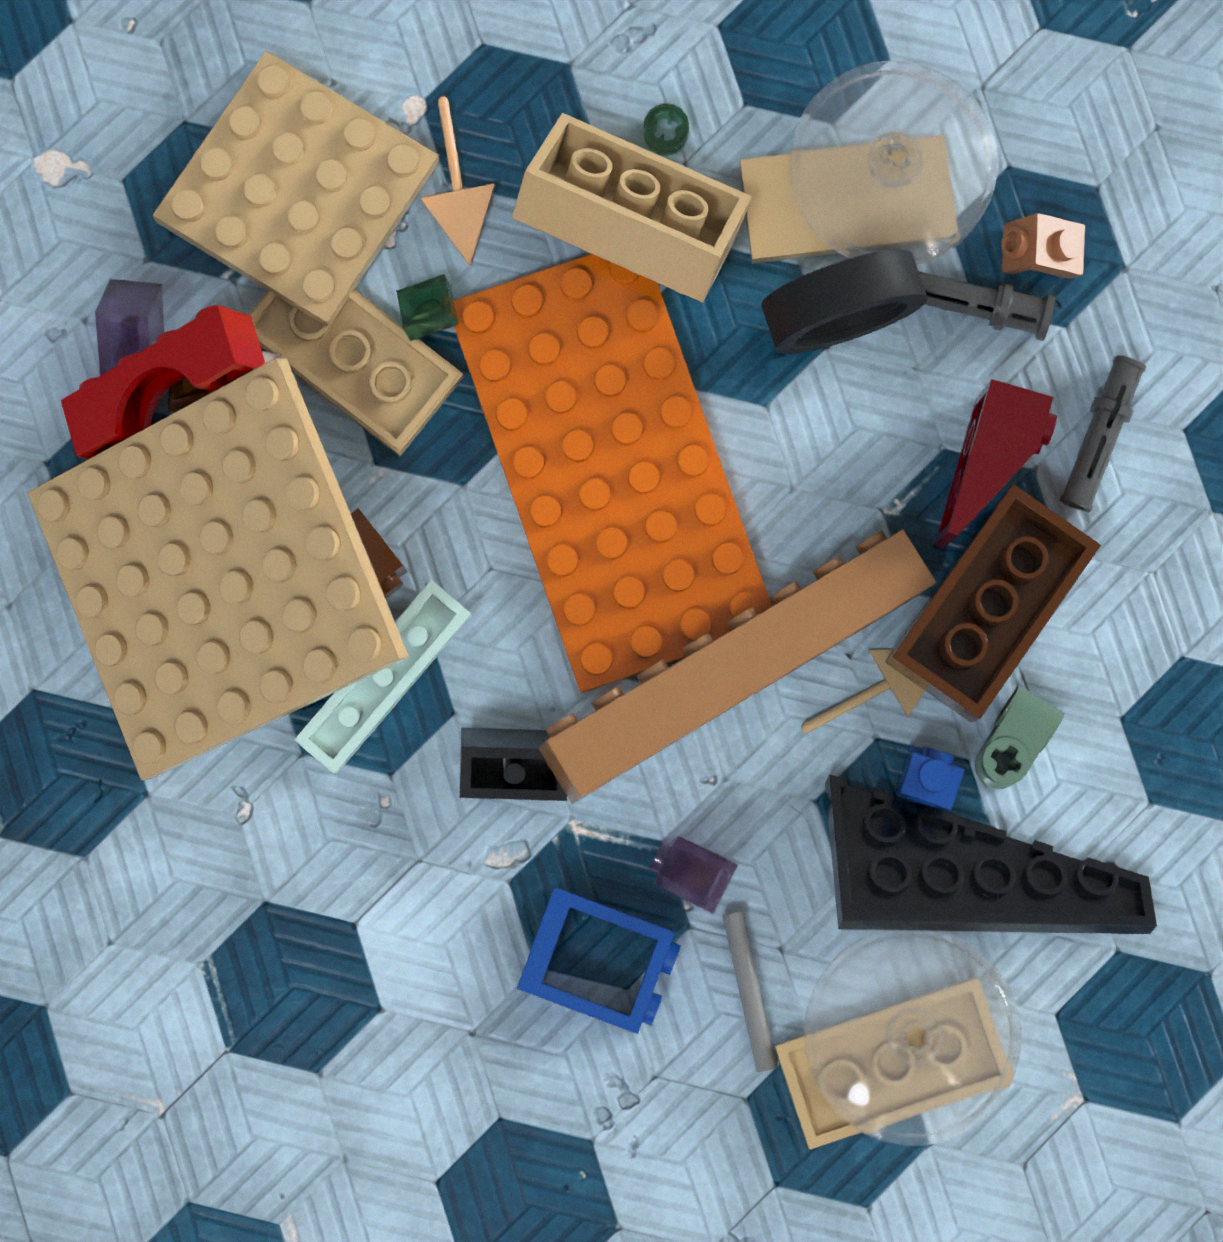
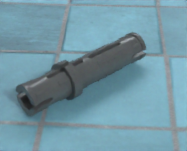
[1059,355,1146,512]

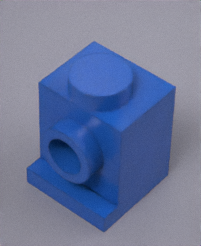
[893,745,965,811]

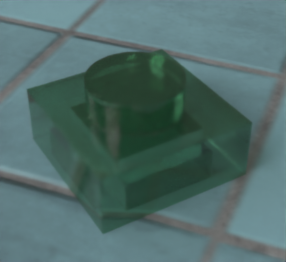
[396,274,459,341]

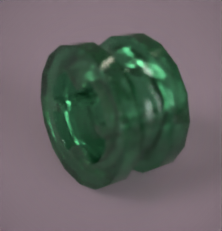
[643,103,689,156]

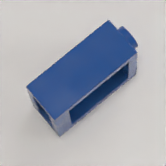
[517,886,681,1034]

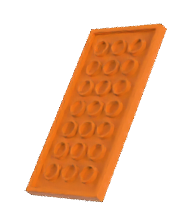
[446,254,772,694]

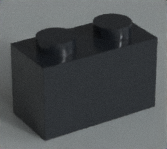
[460,727,567,801]

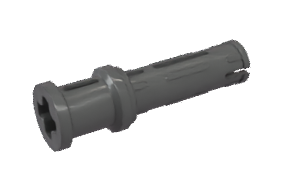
[918,271,1056,341]

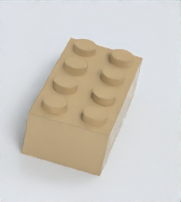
[512,113,752,303]

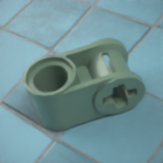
[975,686,1065,789]

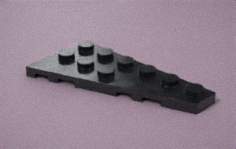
[825,774,1157,934]

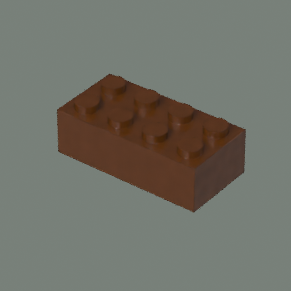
[885,484,1101,723]

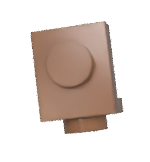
[1001,213,1085,279]

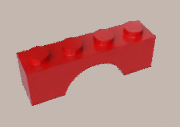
[61,305,266,459]

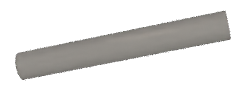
[722,910,777,1072]

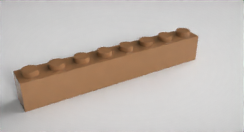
[539,529,937,804]

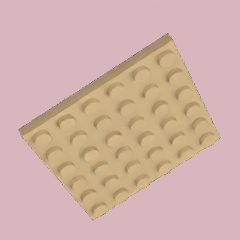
[27,358,409,781]

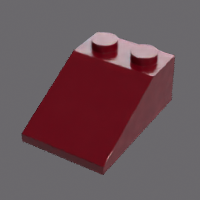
[933,379,1057,549]

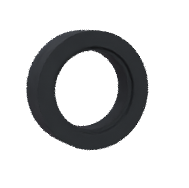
[761,249,927,354]

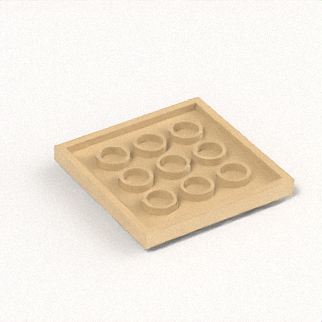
[153,50,439,327]

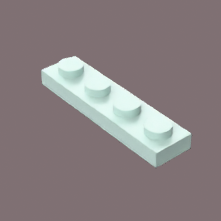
[294,580,472,775]

